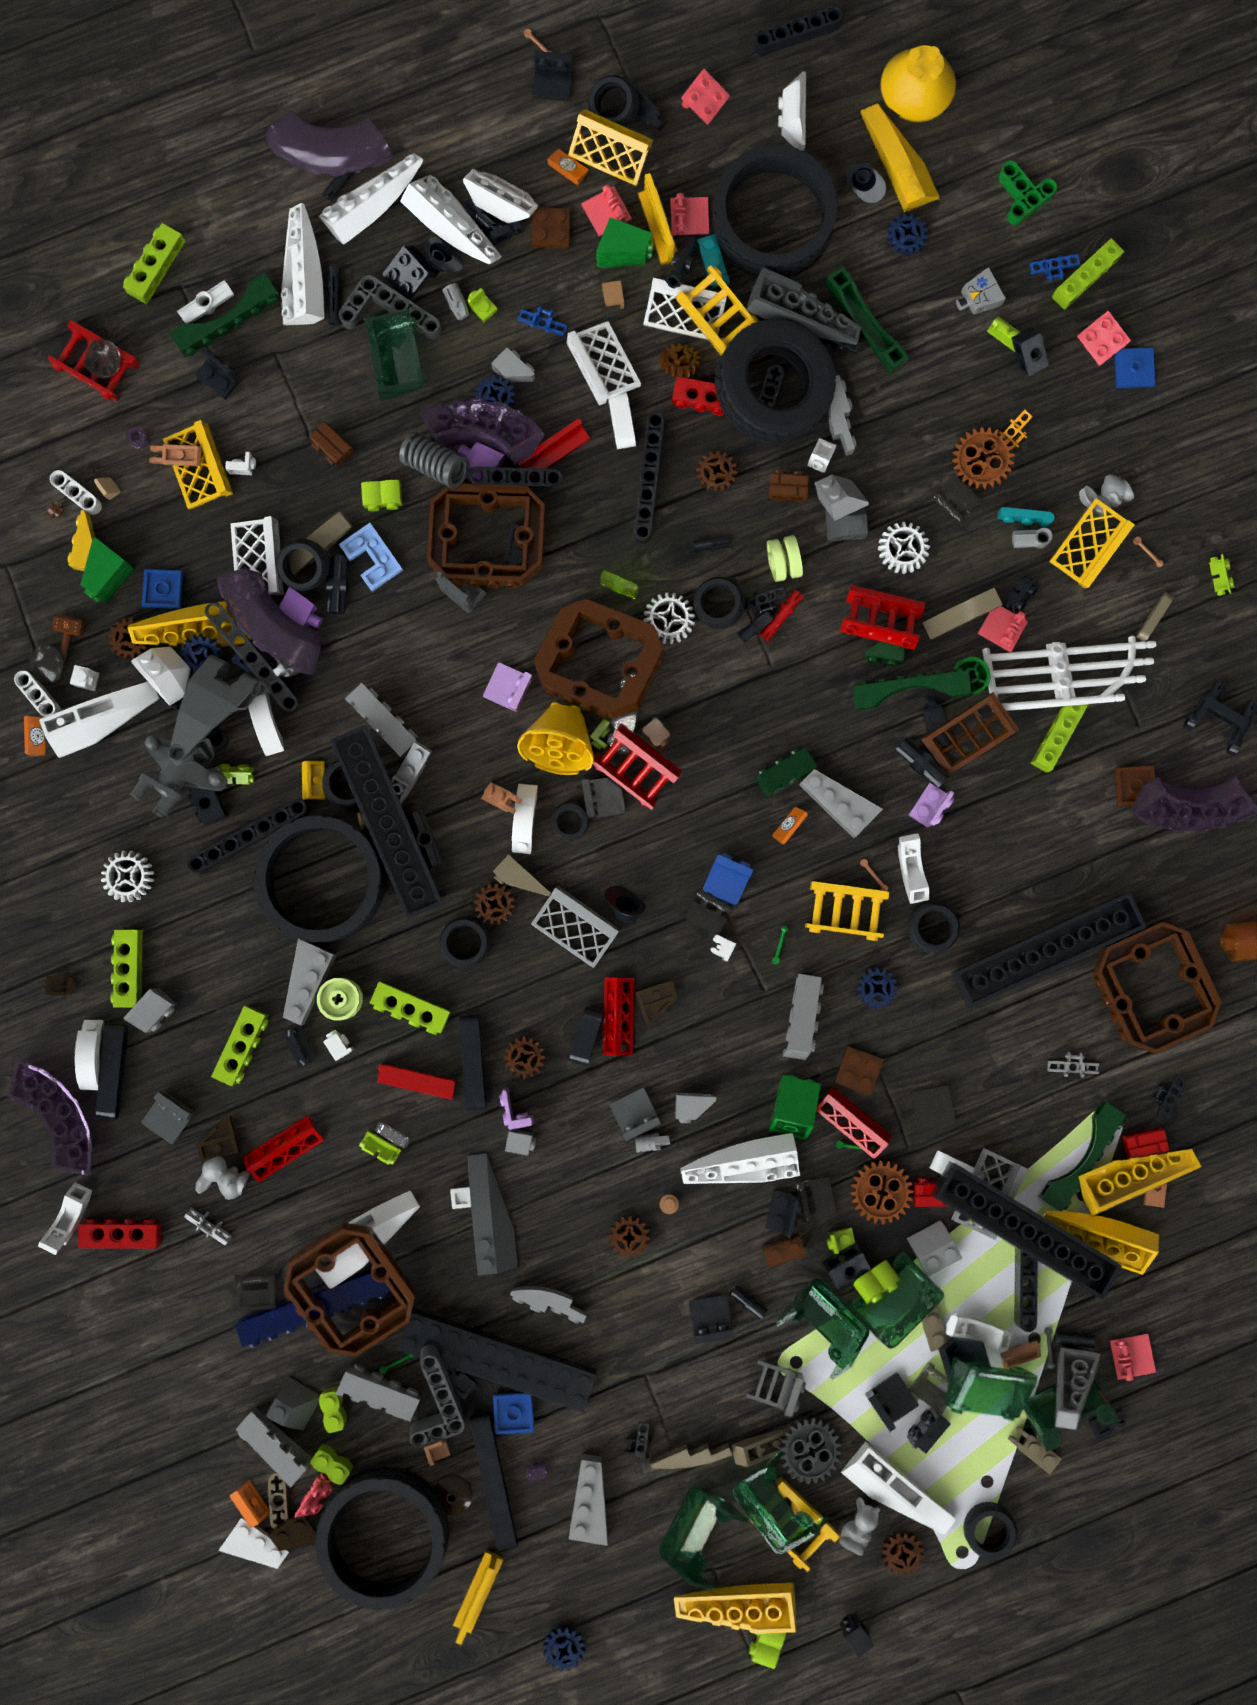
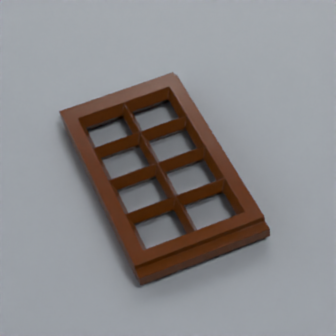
[921,692,1019,775]

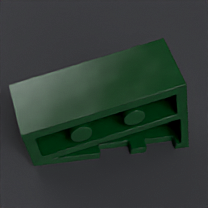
[755,747,817,798]

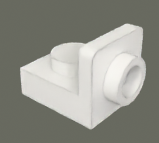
[808,438,837,473]
[225,452,256,475]

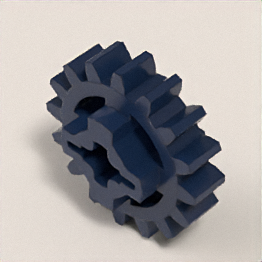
[886,213,928,256]
[474,375,516,418]
[180,633,223,673]
[856,968,898,1009]
[543,1625,585,1672]

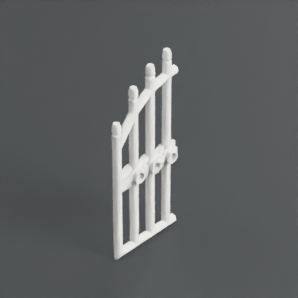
[982,636,1156,712]

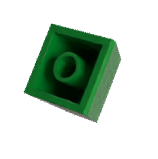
[596,217,655,268]
[80,537,135,604]
[769,1075,821,1140]

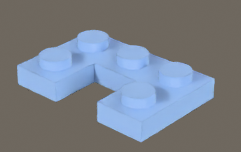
[339,523,403,592]

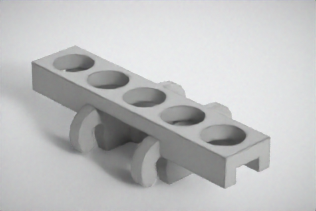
[1047,1052,1099,1078]
[184,1207,232,1245]

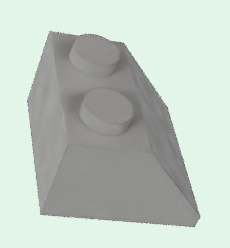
[815,475,869,521]
[124,988,177,1033]
[675,1093,716,1123]
[907,1220,963,1277]

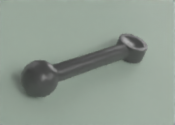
[1044,1327,1055,1369]

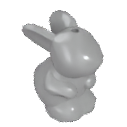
[1079,474,1134,521]
[196,1156,250,1200]
[839,1497,880,1556]

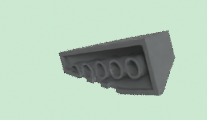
[746,267,861,345]
[467,1153,518,1276]

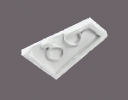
[218,1516,290,1569]

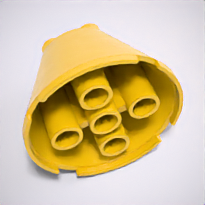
[881,45,956,122]
[517,702,594,775]

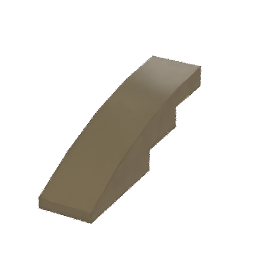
[289,512,352,577]
[923,588,1003,640]
[650,1443,732,1469]

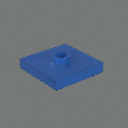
[1114,348,1155,388]
[142,569,184,609]
[493,1392,534,1435]

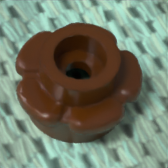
[46,501,64,519]

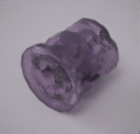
[126,427,149,450]
[525,1460,548,1483]

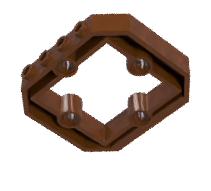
[427,484,546,589]
[534,599,665,719]
[1093,922,1222,1054]
[284,1222,415,1356]

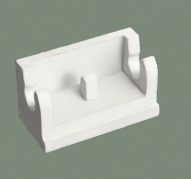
[710,934,736,961]

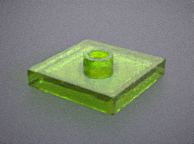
[600,570,638,600]

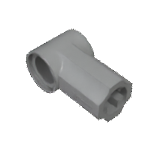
[1012,528,1052,549]

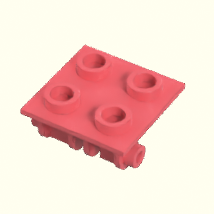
[681,69,730,125]
[581,185,632,236]
[670,193,709,236]
[1077,311,1131,366]
[978,606,1028,653]
[1110,1333,1156,1381]
[295,1473,335,1517]

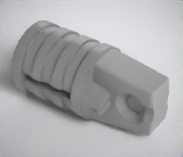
[442,283,469,320]
[273,658,301,677]
[635,1133,670,1153]

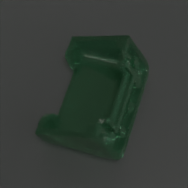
[364,310,427,401]
[848,1252,944,1349]
[944,1357,1038,1421]
[1023,1379,1120,1452]

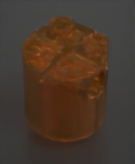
[1220,921,1257,962]

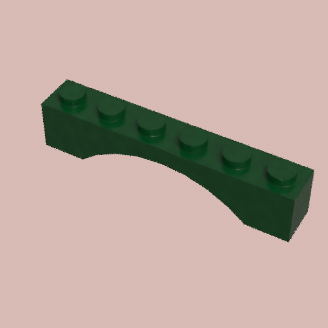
[825,266,909,375]
[169,273,280,358]
[853,668,972,711]
[1038,1101,1126,1211]

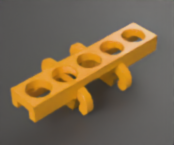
[990,410,1033,454]

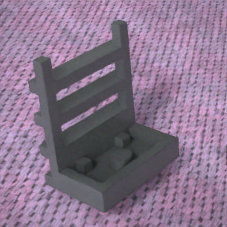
[436,571,486,614]
[746,1359,806,1417]

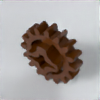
[659,343,701,378]
[696,450,737,493]
[108,618,149,660]
[473,884,515,925]
[503,1036,546,1079]
[608,1215,650,1259]
[881,1530,925,1576]

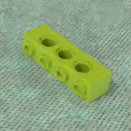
[123,223,186,304]
[1052,238,1124,310]
[1030,696,1089,773]
[110,930,143,1007]
[370,982,451,1035]
[211,1006,269,1086]

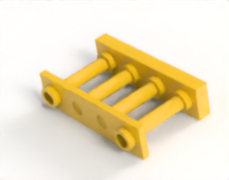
[675,265,759,355]
[805,881,889,941]
[749,1476,840,1572]

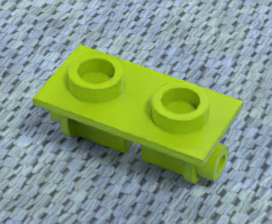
[987,316,1020,352]
[1209,554,1235,596]
[216,764,255,785]
[359,1131,401,1165]

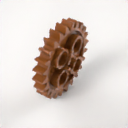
[952,427,1015,490]
[850,1160,914,1224]

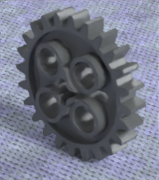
[778,1417,841,1484]

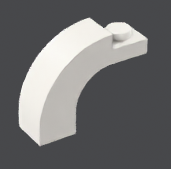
[248,687,284,756]
[512,784,538,854]
[898,833,929,904]
[75,1020,105,1090]
[38,1182,92,1255]
[946,1313,1013,1351]

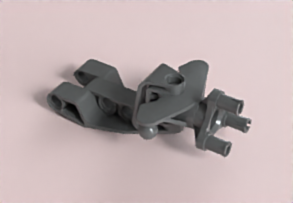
[130,654,262,818]

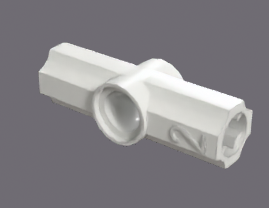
[177,280,234,324]

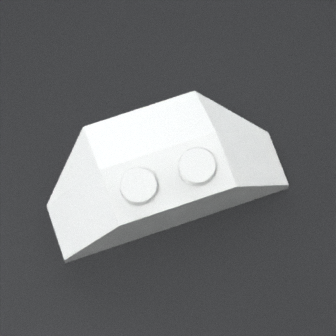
[778,72,806,151]
[463,169,538,224]
[131,647,190,706]

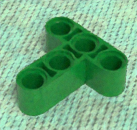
[998,161,1057,225]

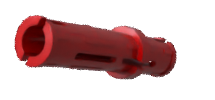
[759,590,804,642]

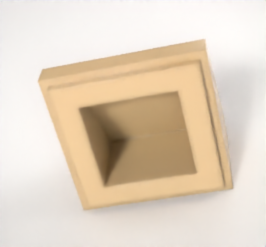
[94,477,120,500]

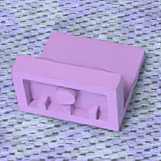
[483,663,533,712]
[908,783,954,828]
[499,1088,534,1130]

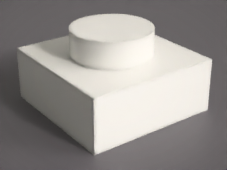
[450,1187,471,1209]

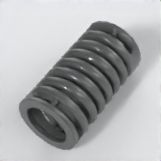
[399,432,469,489]

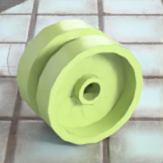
[767,535,803,582]
[317,978,363,1020]

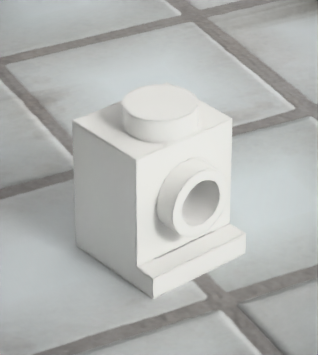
[70,665,100,691]
[323,1030,355,1061]

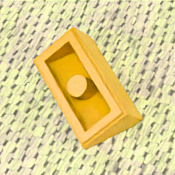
[302,761,326,800]

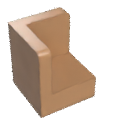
[602,280,624,309]
[424,1439,451,1466]

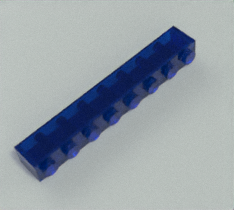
[235,1267,390,1348]

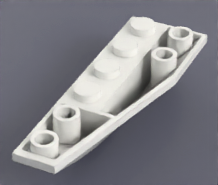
[319,153,423,245]
[400,175,501,264]
[281,203,324,325]
[39,682,160,758]
[681,1133,800,1184]
[316,1191,420,1289]
[841,1441,957,1534]

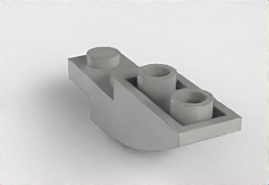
[828,375,857,456]
[391,741,432,805]
[510,1286,587,1324]

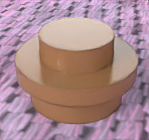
[659,1194,679,1214]

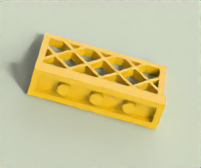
[568,109,653,186]
[638,173,677,265]
[163,420,233,510]
[1049,498,1135,588]
[453,1550,504,1645]

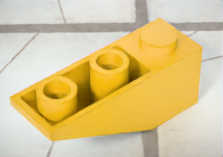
[68,510,95,571]

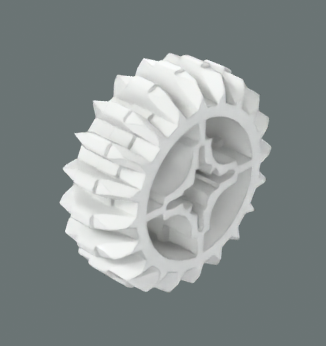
[878,522,930,574]
[644,592,695,644]
[101,851,154,902]

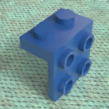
[703,853,753,905]

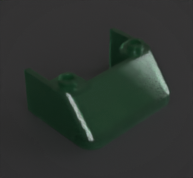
[776,1278,870,1380]
[733,1452,830,1554]
[659,1486,749,1591]

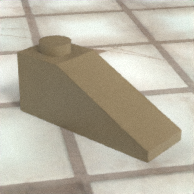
[493,854,551,897]
[731,1428,796,1467]

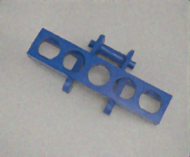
[1029,254,1080,282]
[518,305,567,337]

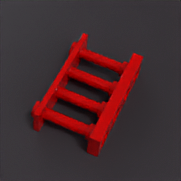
[47,320,140,402]
[840,585,925,650]
[593,723,682,810]

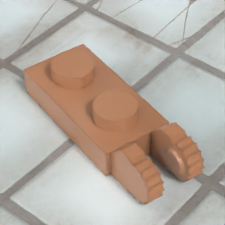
[149,445,202,466]
[481,782,522,814]

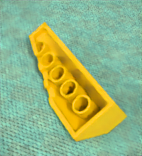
[860,104,939,212]
[128,598,252,647]
[1079,1149,1201,1216]
[1043,1211,1159,1275]
[674,1583,796,1634]

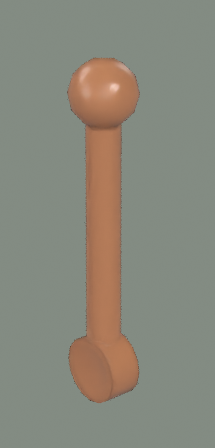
[524,29,552,52]
[1133,537,1164,567]
[860,859,888,891]

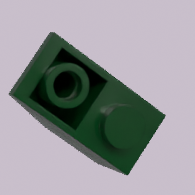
[863,642,905,666]

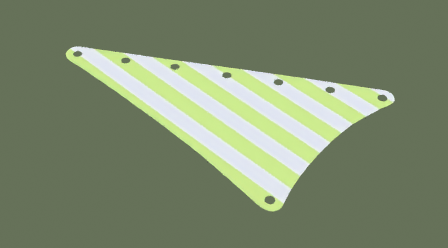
[778,1110,1123,1569]

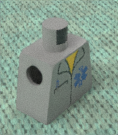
[956,268,1005,314]

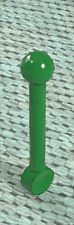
[772,925,789,964]
[836,1141,876,1152]
[379,1354,416,1374]

